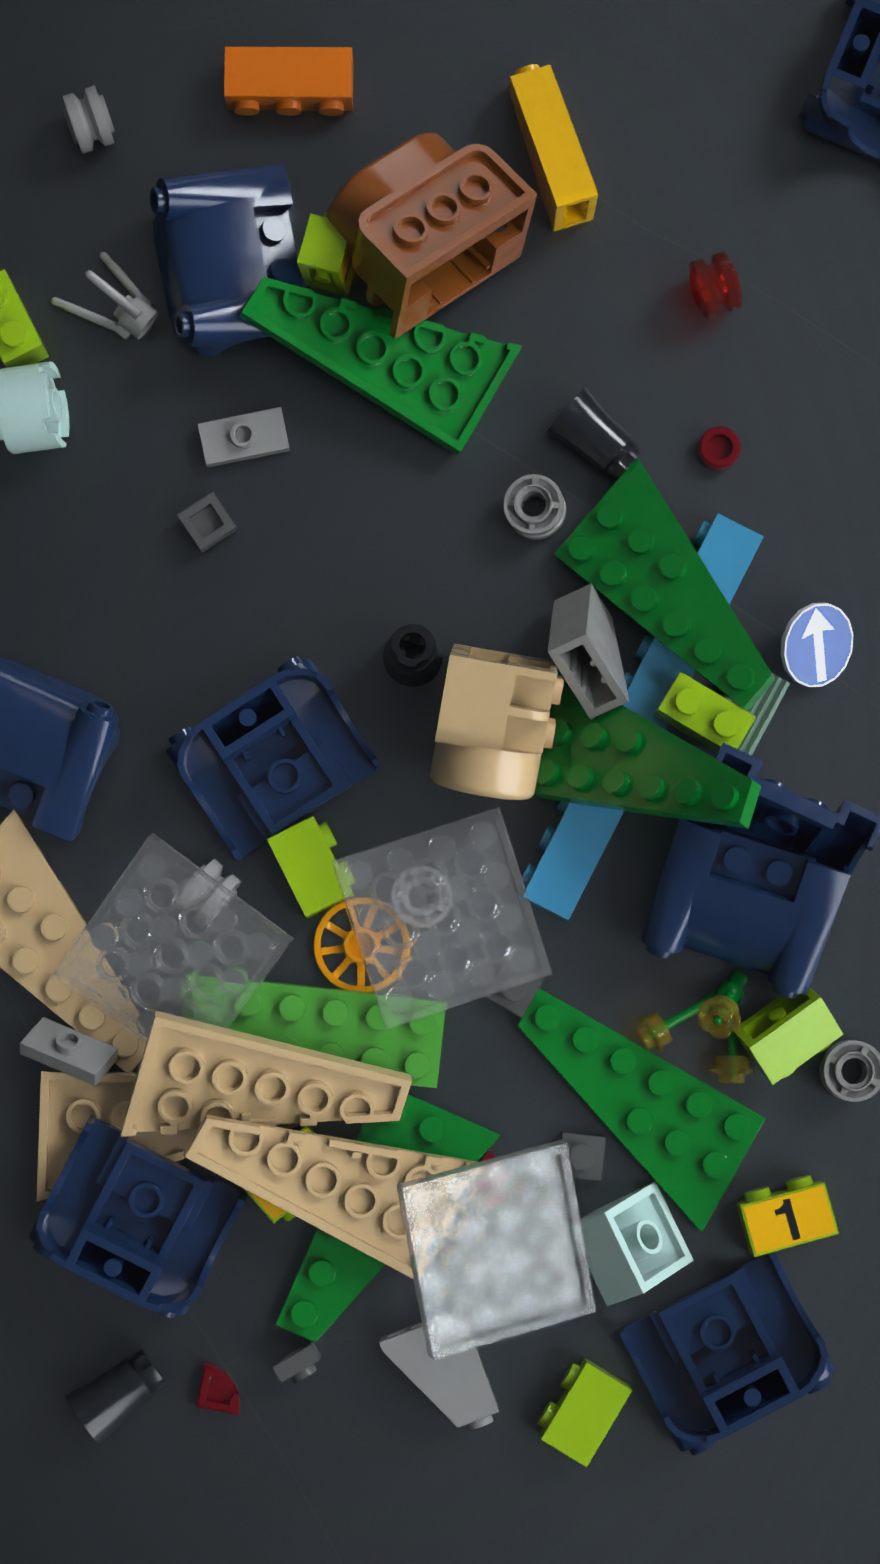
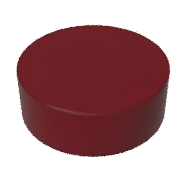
[697,426,741,471]

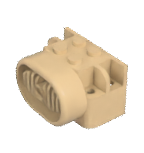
[430,643,564,800]

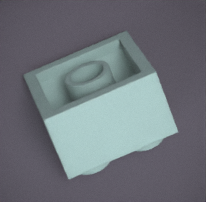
[569,1181,694,1306]

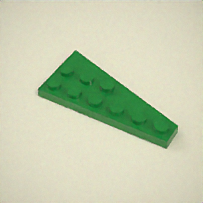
[239,277,522,455]
[554,457,775,711]
[533,677,761,829]
[517,988,766,1232]
[276,1094,501,1343]

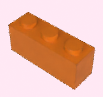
[224,47,353,116]

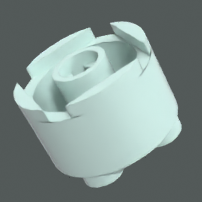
[0,361,69,454]

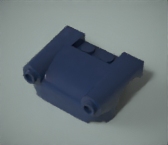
[798,0,880,164]
[150,163,310,356]
[166,656,381,861]
[0,657,121,842]
[686,743,880,876]
[641,819,850,999]
[29,1115,247,1319]
[617,1252,835,1455]

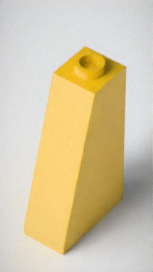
[508,64,598,232]

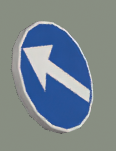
[780,602,854,687]

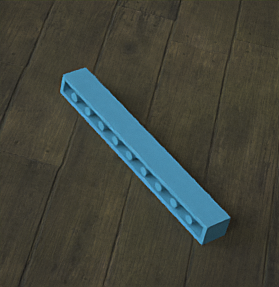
[517,513,764,922]

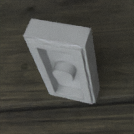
[198,407,290,468]
[20,1017,118,1086]

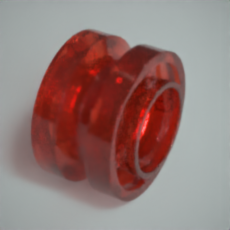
[689,251,742,319]

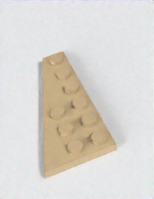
[0,809,150,1072]
[120,1011,412,1137]
[36,1069,300,1202]
[184,1115,482,1281]

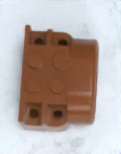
[326,132,537,340]

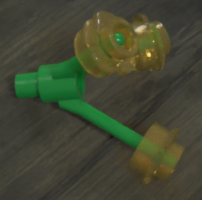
[635,970,753,1084]

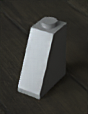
[547,583,629,719]
[379,1307,499,1430]

